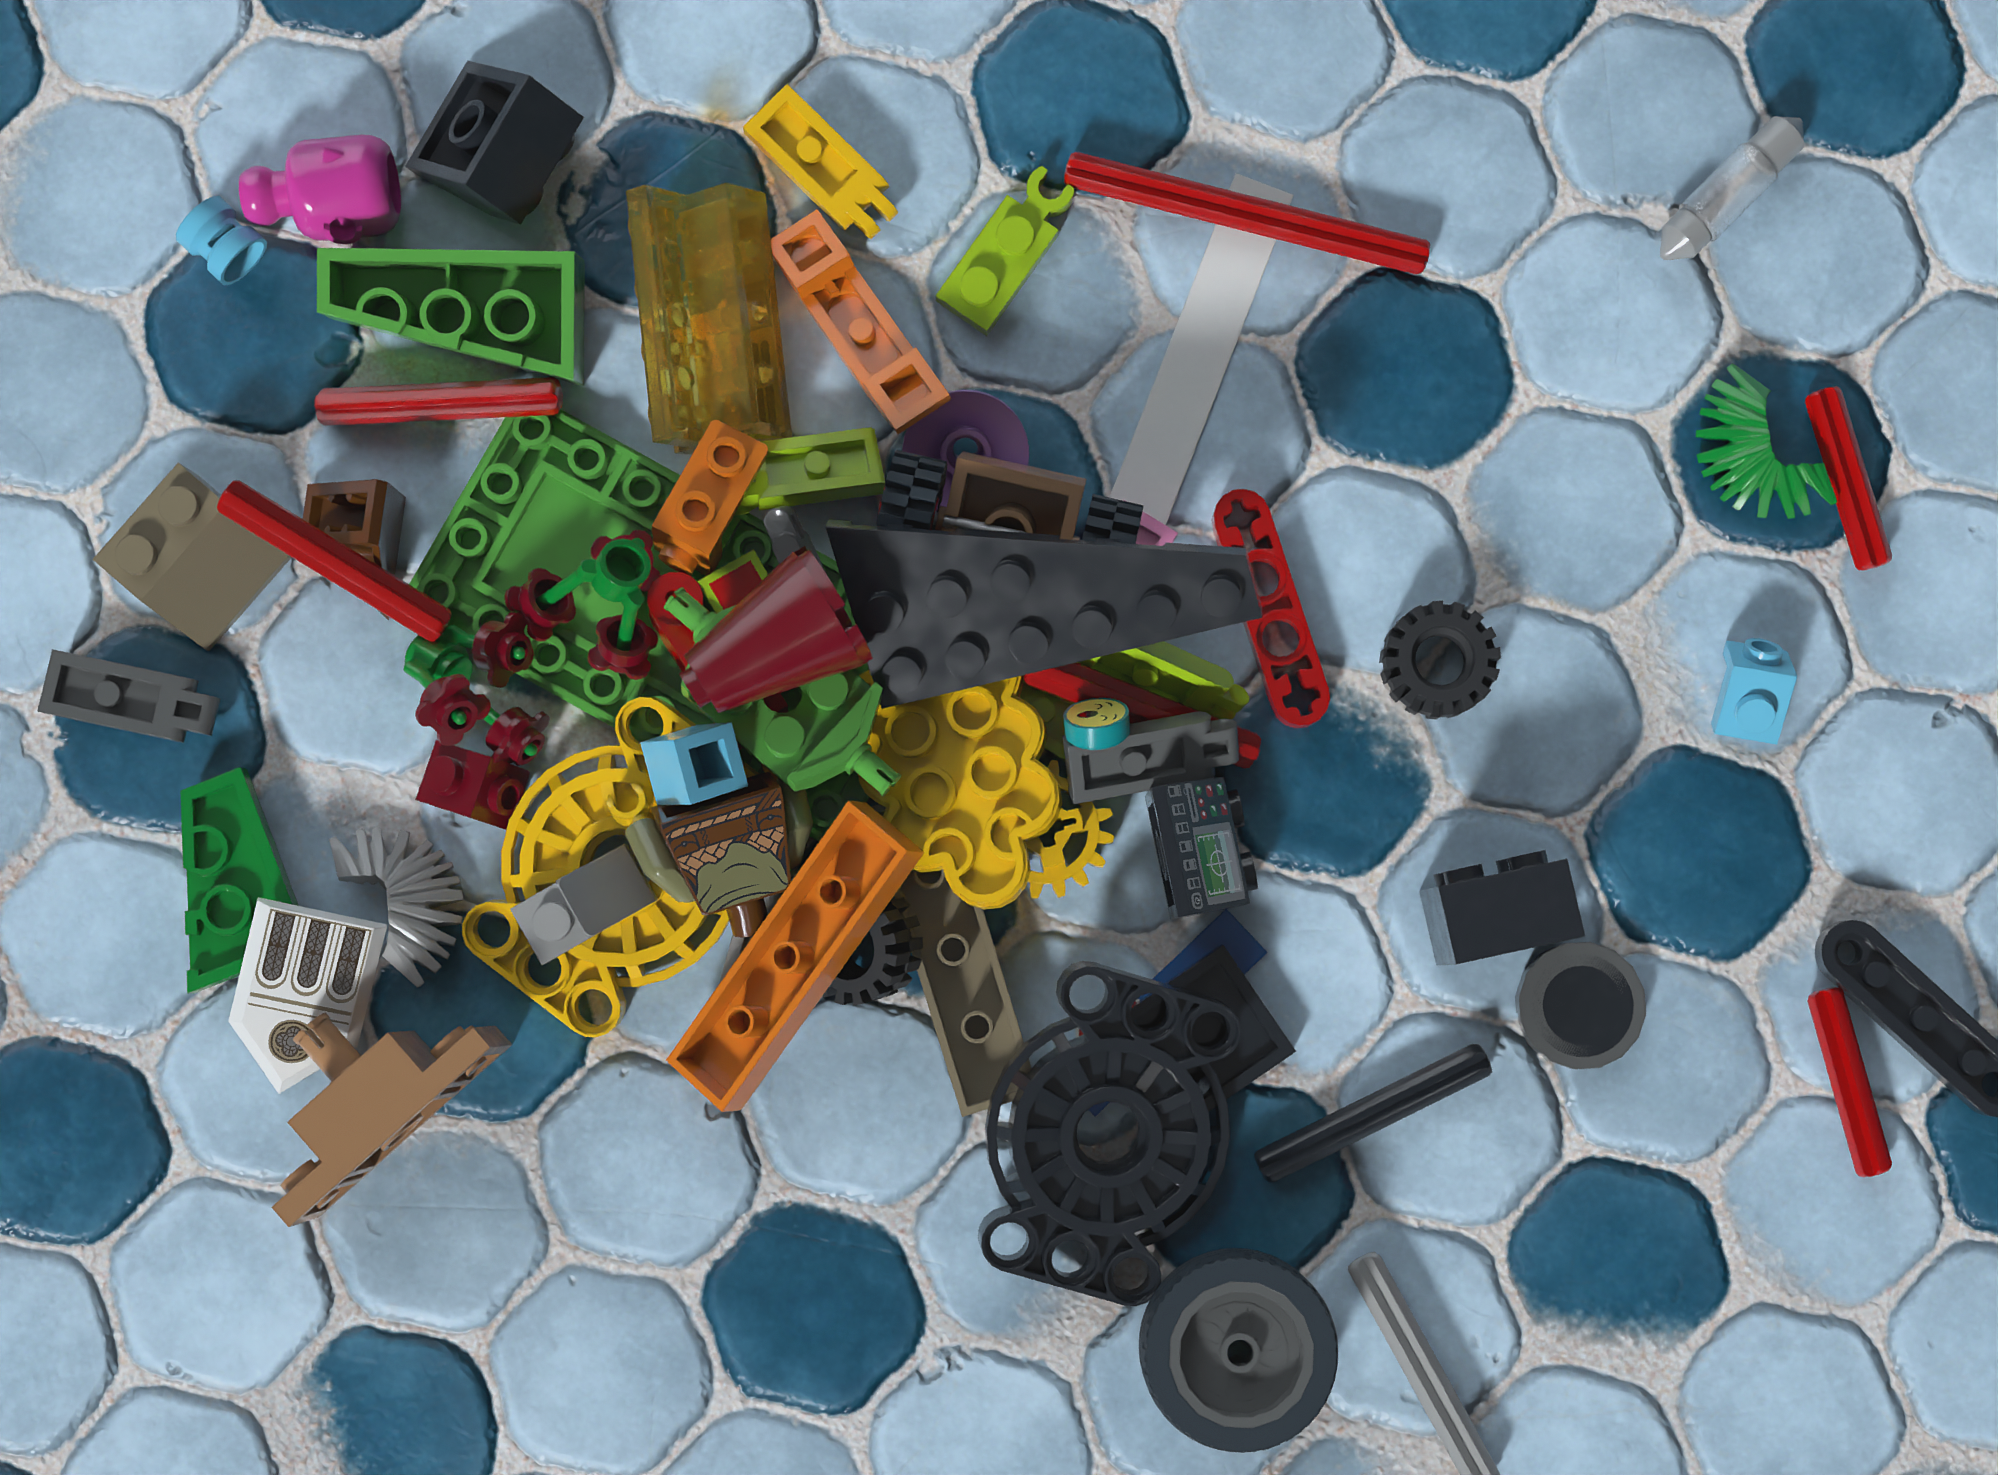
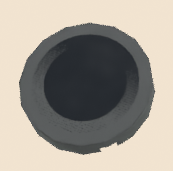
[1515,942,1646,1069]

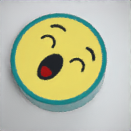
[1063,698,1130,750]

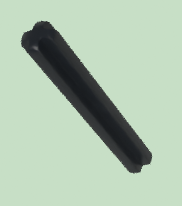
[1254,1044,1493,1183]

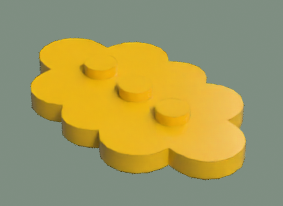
[858,670,1062,909]

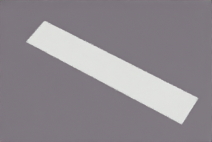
[1109,173,1294,525]

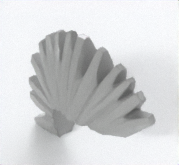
[329,827,463,987]

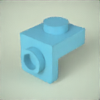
[1711,638,1797,745]

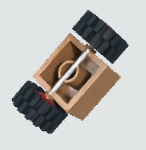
[876,450,1144,544]

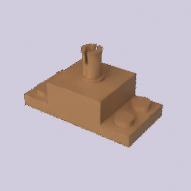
[271,1012,512,1227]

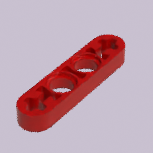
[1211,489,1330,728]

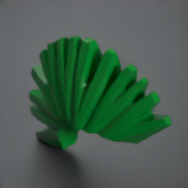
[1696,363,1837,519]

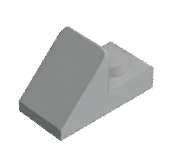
[510,844,658,965]

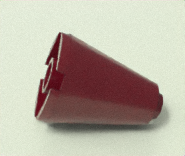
[679,546,873,713]

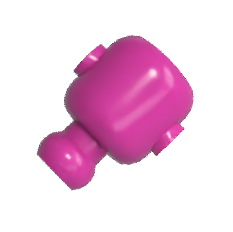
[239,134,401,244]

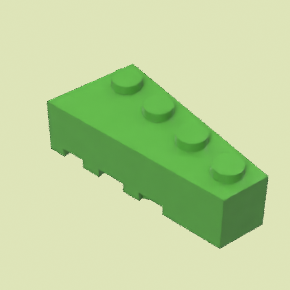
[317,248,585,386]

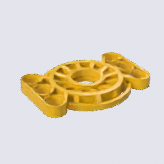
[462,697,760,1038]

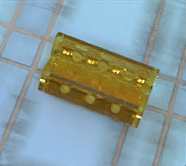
[626,183,792,454]

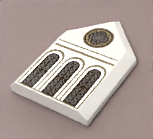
[229,897,387,1094]

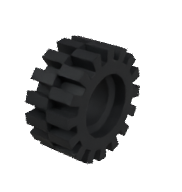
[1379,600,1501,720]
[823,897,923,1006]

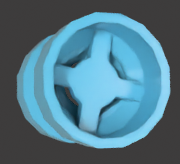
[176,196,267,285]

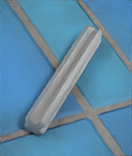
[1348,1252,1500,1475]

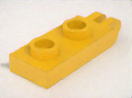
[743,84,898,239]

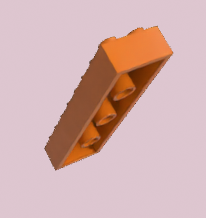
[666,800,925,1112]

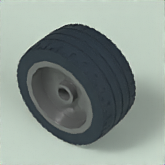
[1139,1248,1338,1453]

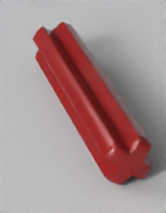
[1805,386,1892,570]
[1807,987,1892,1177]

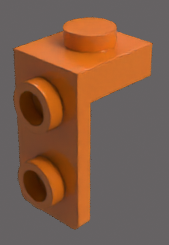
[652,420,768,576]

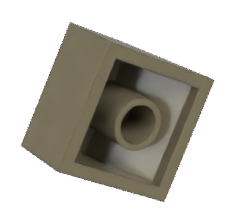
[92,463,292,651]

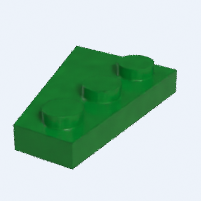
[180,767,299,994]

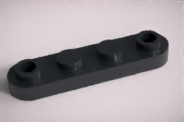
[1815,920,1998,1117]

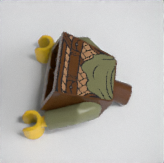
[607,763,813,938]

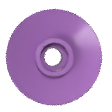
[902,390,1029,509]

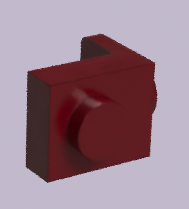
[415,740,530,830]

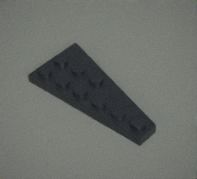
[825,519,1262,709]

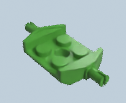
[664,587,901,796]

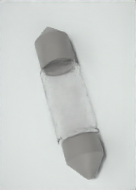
[1660,116,1804,260]

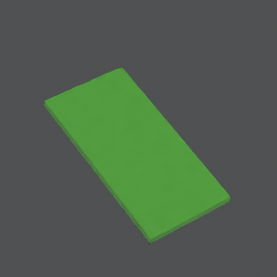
[409,409,870,842]

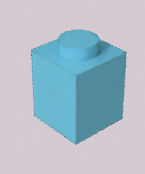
[640,722,748,805]

